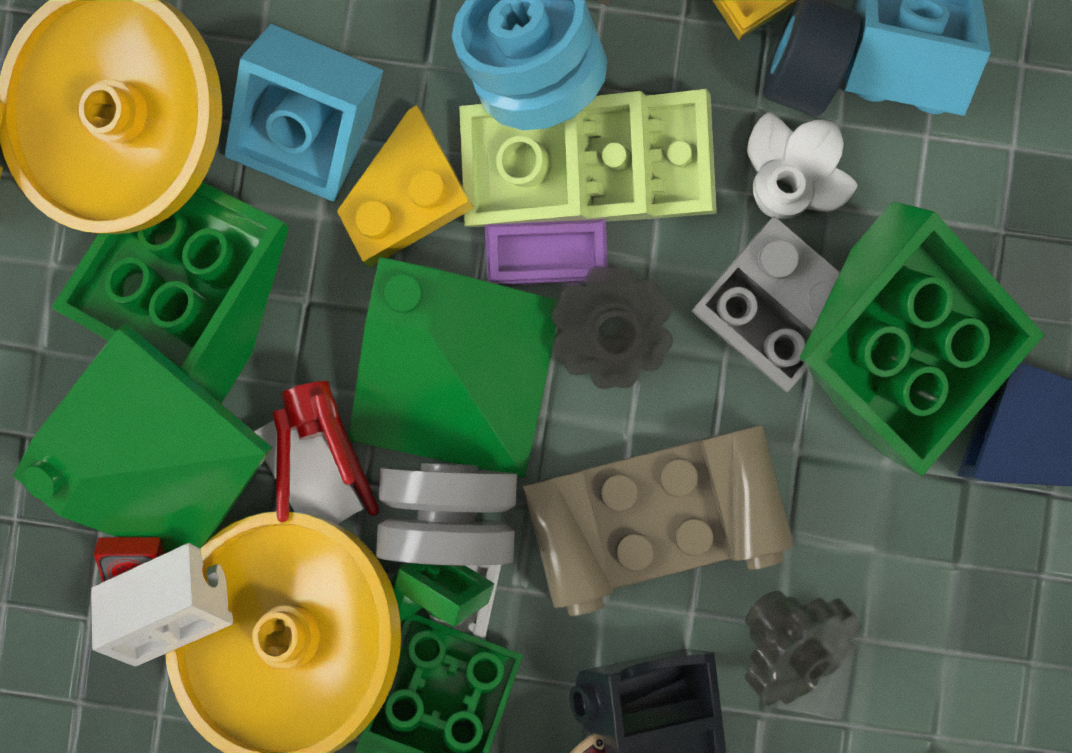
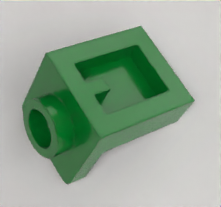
[391,562,495,627]

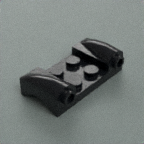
[569,648,726,753]

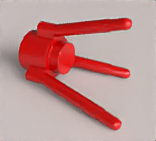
[272,381,379,523]

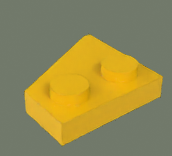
[337,105,474,267]

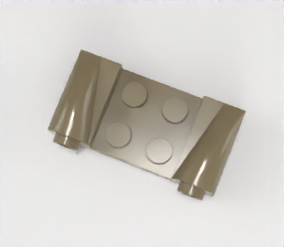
[523,425,794,616]

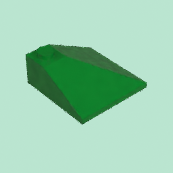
[51,182,289,404]
[348,257,562,478]
[13,323,273,554]

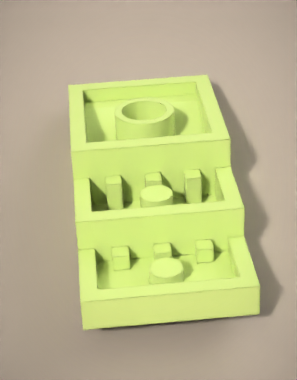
[459,89,717,227]

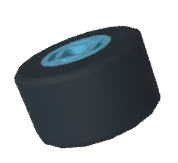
[763,0,861,117]

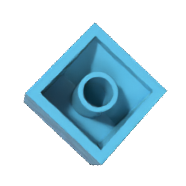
[845,0,991,116]
[224,24,383,202]

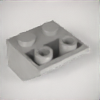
[691,216,840,393]

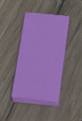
[485,219,608,286]

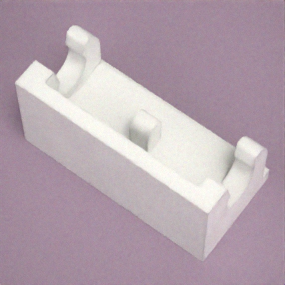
[91,543,233,667]

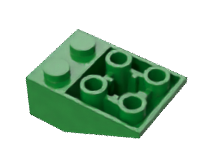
[354,614,523,753]

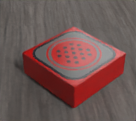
[94,537,164,583]

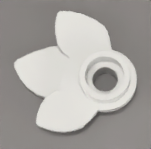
[747,112,857,219]

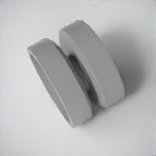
[376,463,517,566]

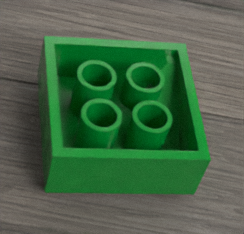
[799,201,1045,477]

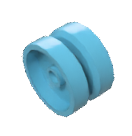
[451,0,608,131]

